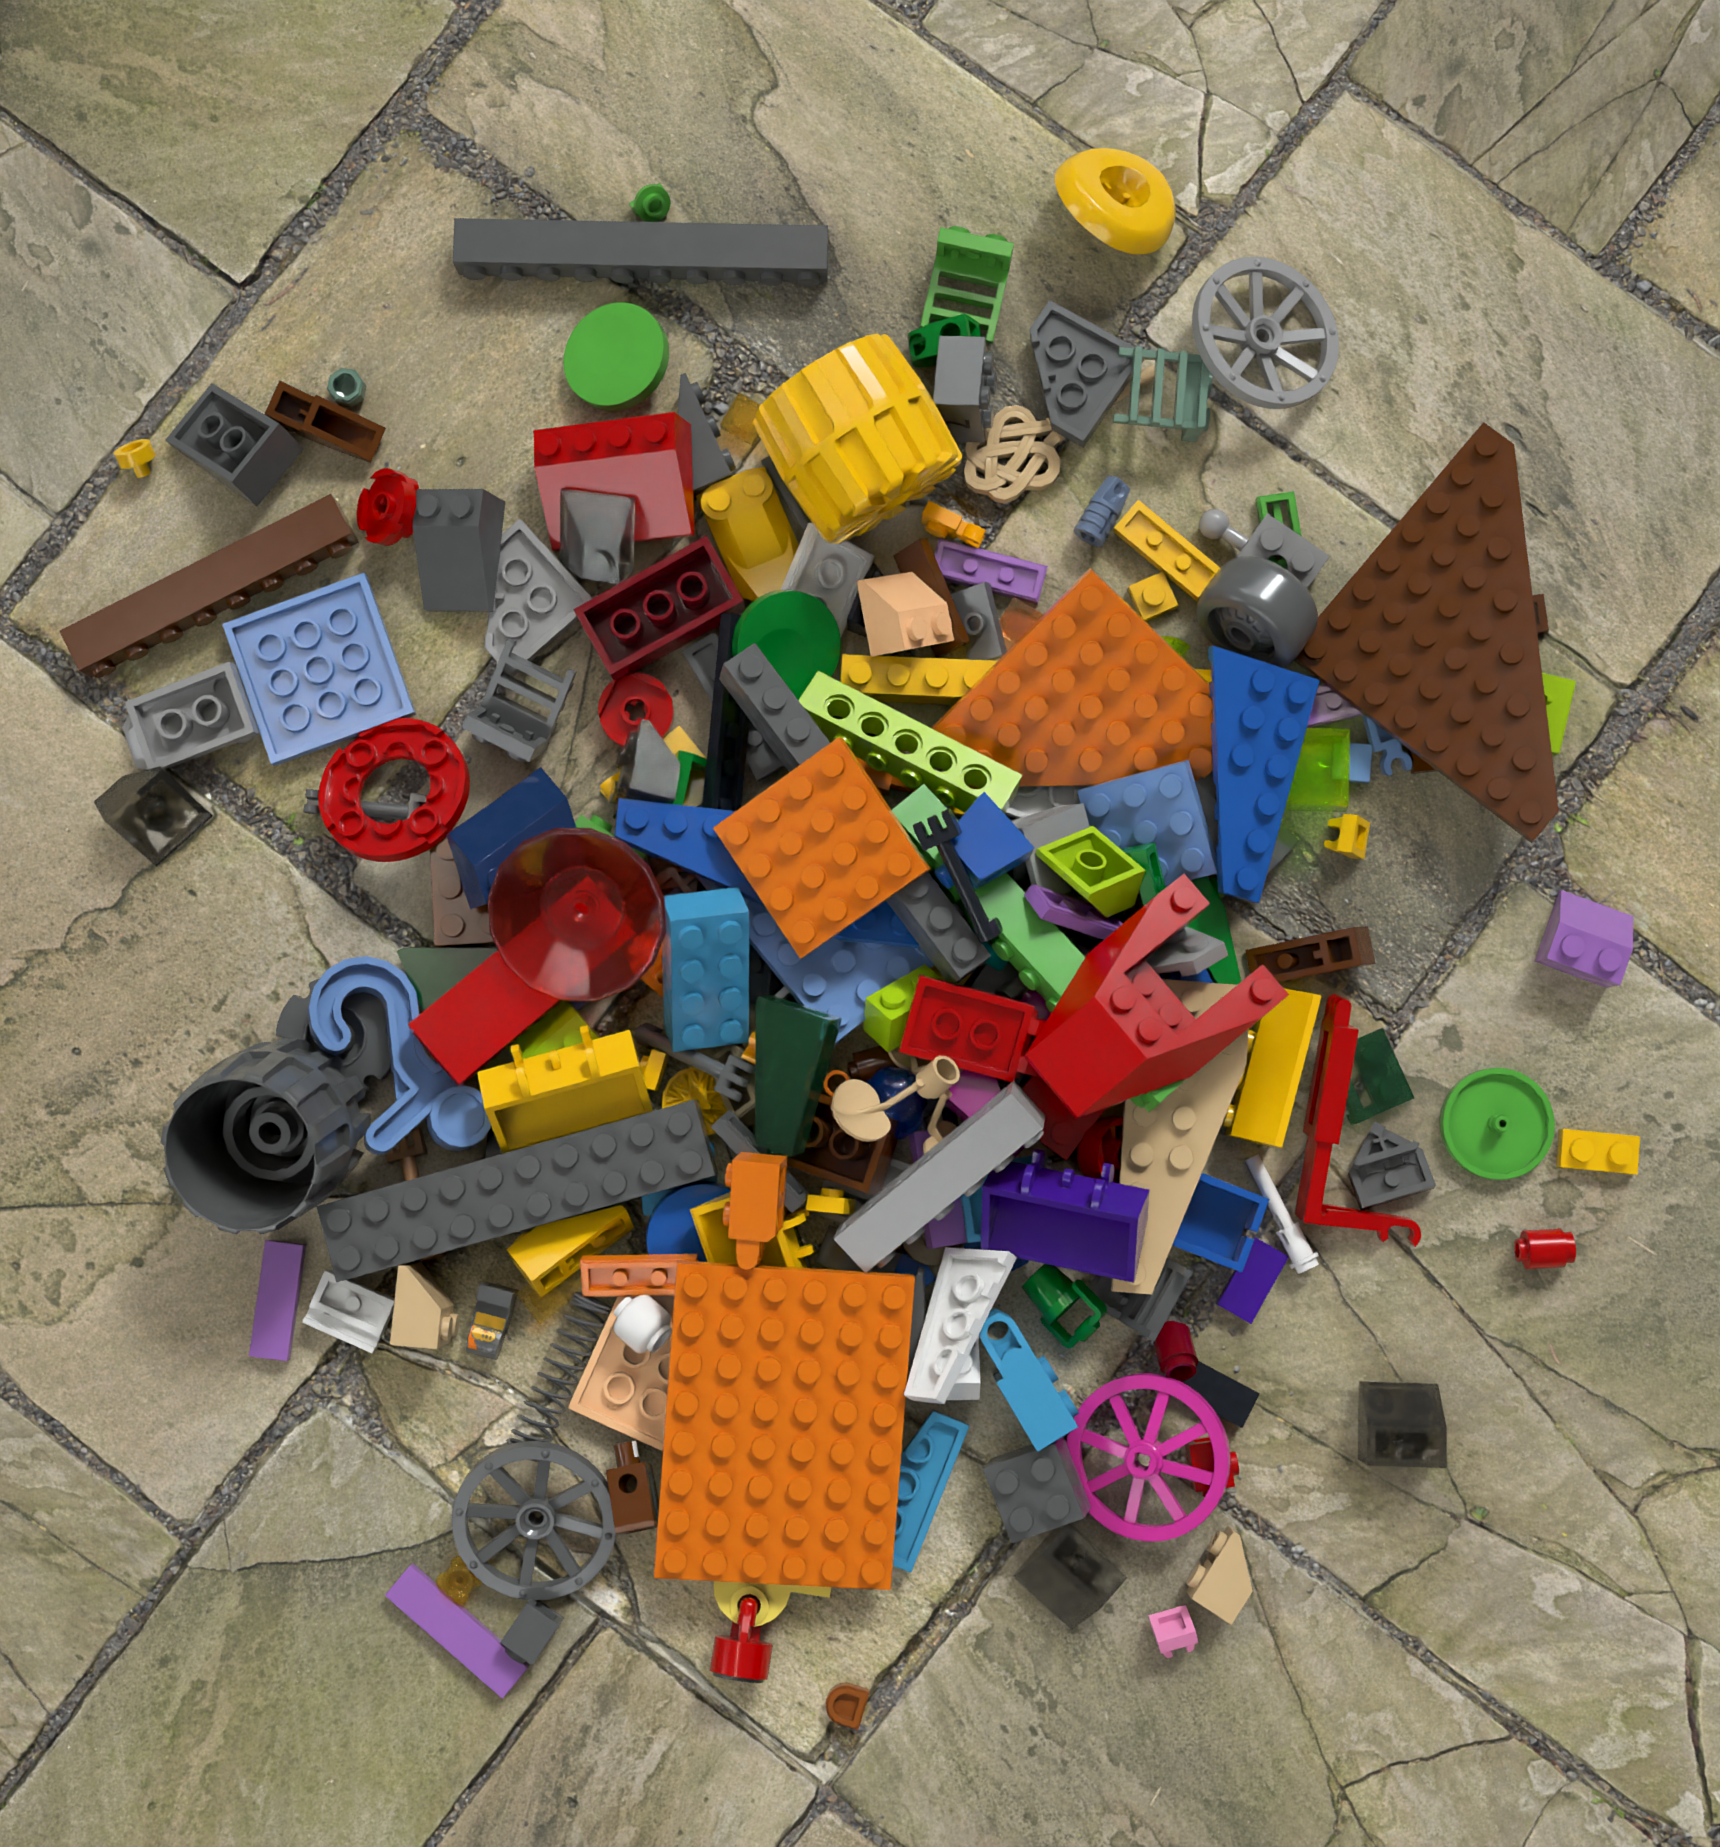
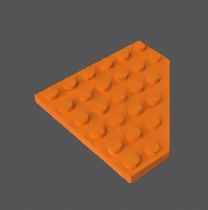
[932,568,1213,786]

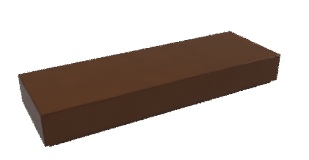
[893,538,970,658]

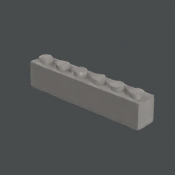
[834,1081,1045,1273]

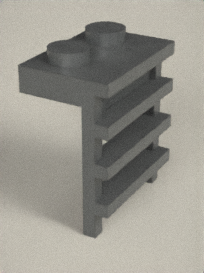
[462,638,577,762]
[1089,1258,1193,1342]

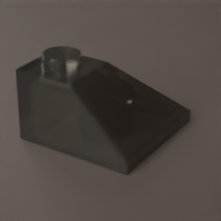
[560,488,635,584]
[94,766,213,867]

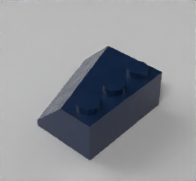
[446,767,590,909]

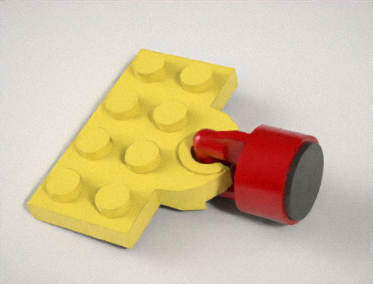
[710,1581,831,1683]

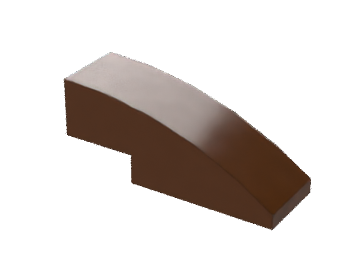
[264,380,386,463]

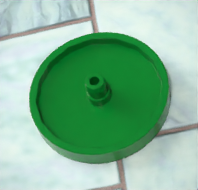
[732,590,841,700]

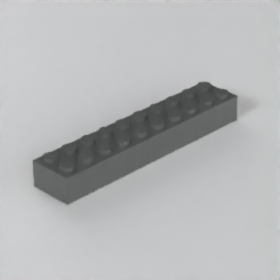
[316,1100,719,1283]

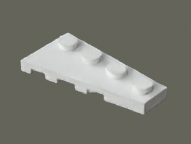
[904,1247,1017,1404]

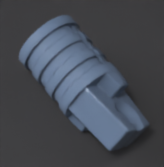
[1073,476,1130,547]

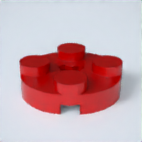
[357,468,419,546]
[598,673,674,750]

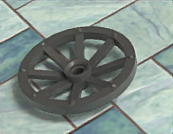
[452,1441,616,1600]

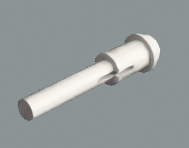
[1245,1154,1319,1274]

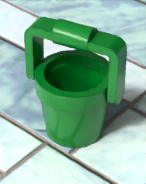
[1022,1264,1107,1349]

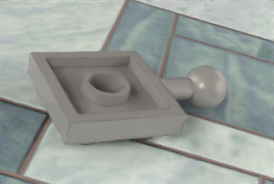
[1199,509,1330,588]

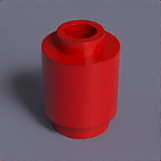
[1514,1228,1576,1269]

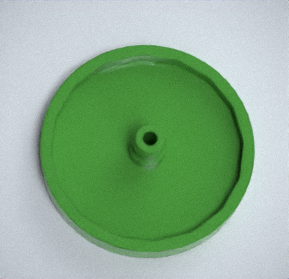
[563,302,669,411]
[1439,1068,1555,1180]

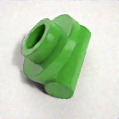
[629,183,671,222]

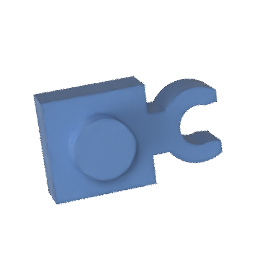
[1362,715,1412,776]

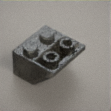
[609,719,681,819]
[1358,1381,1447,1468]
[1013,1523,1127,1630]

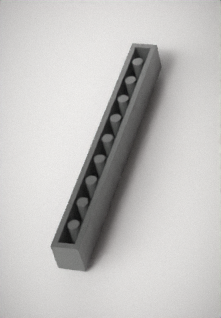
[453,218,829,287]
[719,643,991,984]

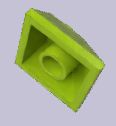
[1035,826,1146,918]

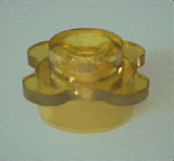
[436,1556,483,1604]

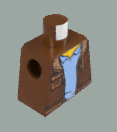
[606,1441,659,1534]

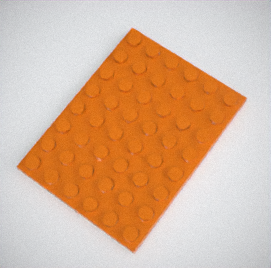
[654,1260,915,1590]

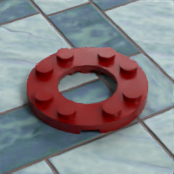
[318,718,470,862]

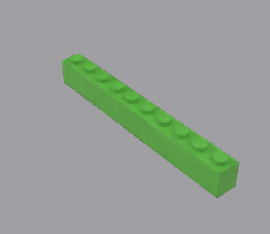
[892,784,1185,1112]

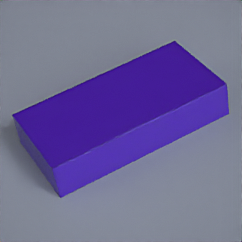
[1215,1237,1289,1324]

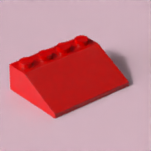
[533,412,694,551]

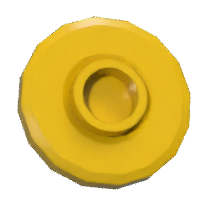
[662,1067,727,1136]

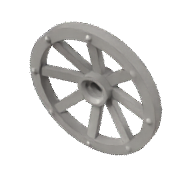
[1192,257,1339,409]

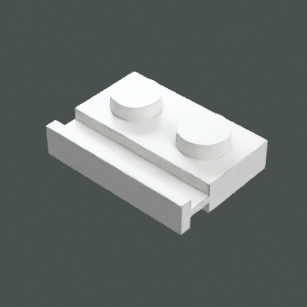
[302,1270,395,1353]

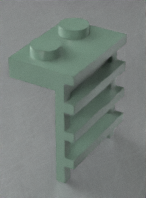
[1113,346,1213,442]

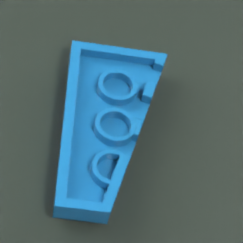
[893,1409,969,1573]

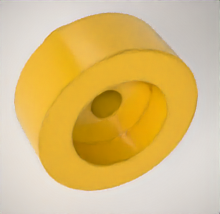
[114,439,156,478]

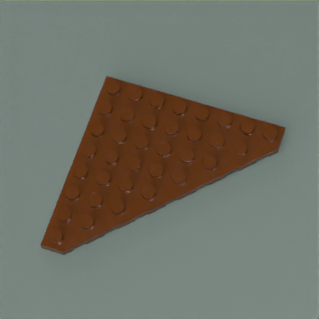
[1294,422,1559,843]

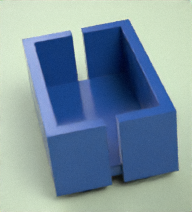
[1172,1173,1270,1273]

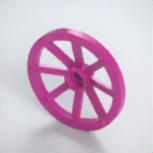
[1066,1373,1231,1541]

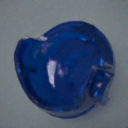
[866,1066,927,1140]

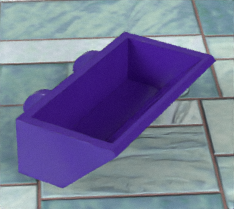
[981,1149,1150,1283]

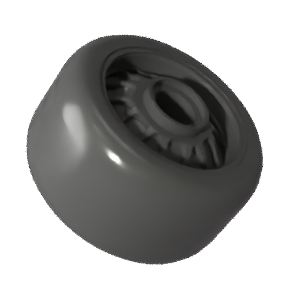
[1196,556,1318,668]

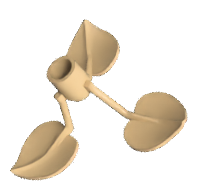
[831,1047,987,1179]

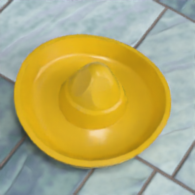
[1055,148,1176,254]

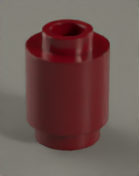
[1153,1321,1198,1381]

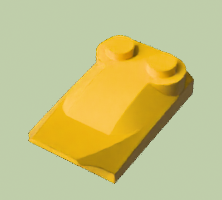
[696,467,799,601]

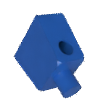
[934,792,1035,889]

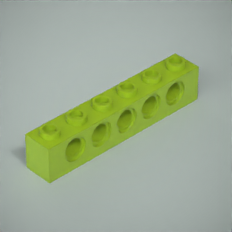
[798,671,1022,814]

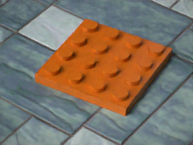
[713,737,931,959]

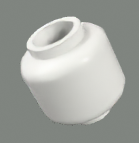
[614,1295,672,1353]

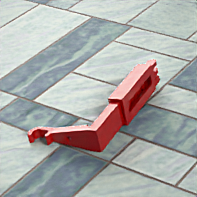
[1294,994,1421,1247]

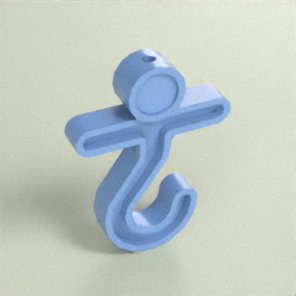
[307,956,491,1155]

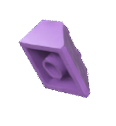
[1534,890,1633,988]

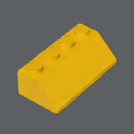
[1222,988,1322,1148]

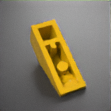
[506,1205,634,1298]

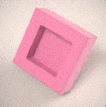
[1148,1605,1199,1658]

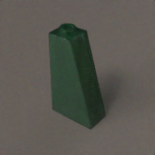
[755,995,842,1160]

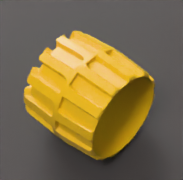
[753,333,962,544]

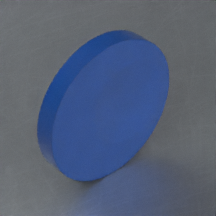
[646,1181,731,1262]

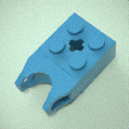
[979,1308,1079,1452]

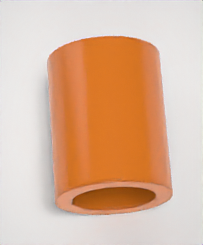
[823,1070,850,1097]

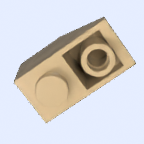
[1186,1525,1253,1625]

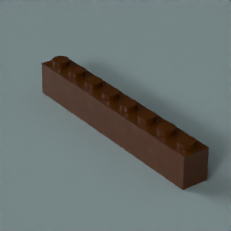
[60,494,359,678]

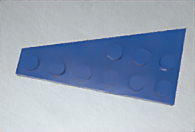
[1208,646,1320,903]

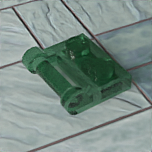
[1346,1028,1414,1126]

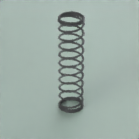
[504,1292,612,1462]

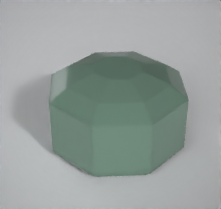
[327,368,367,408]

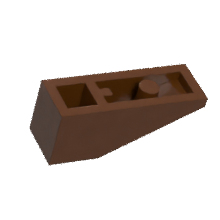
[1245,926,1376,982]

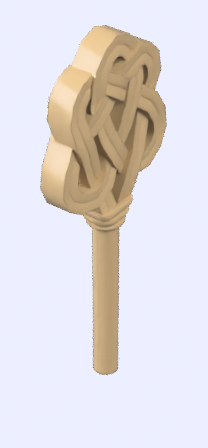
[964,365,1154,504]

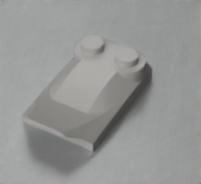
[122,661,259,774]

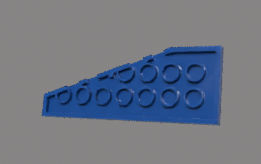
[614,798,919,948]

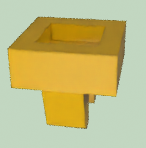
[1324,814,1370,860]

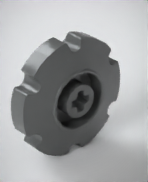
[276,979,391,1093]

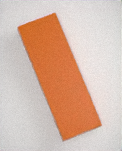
[580,1254,698,1297]

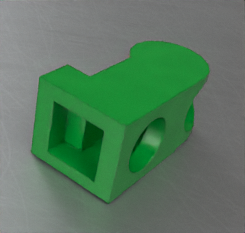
[907,313,981,368]

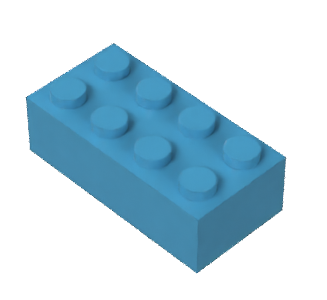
[661,887,749,1052]

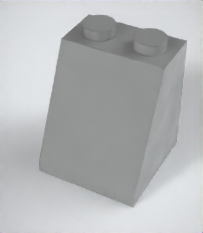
[1006,803,1090,894]

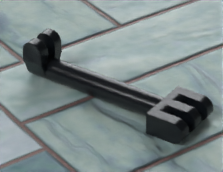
[913,808,1003,943]

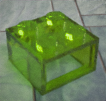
[1284,728,1350,812]

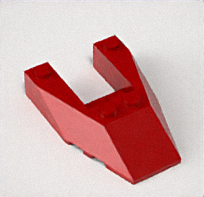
[1024,874,1289,1119]

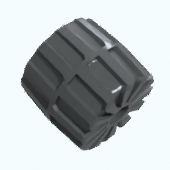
[160,1038,371,1234]

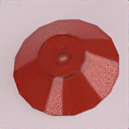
[488,828,666,1001]

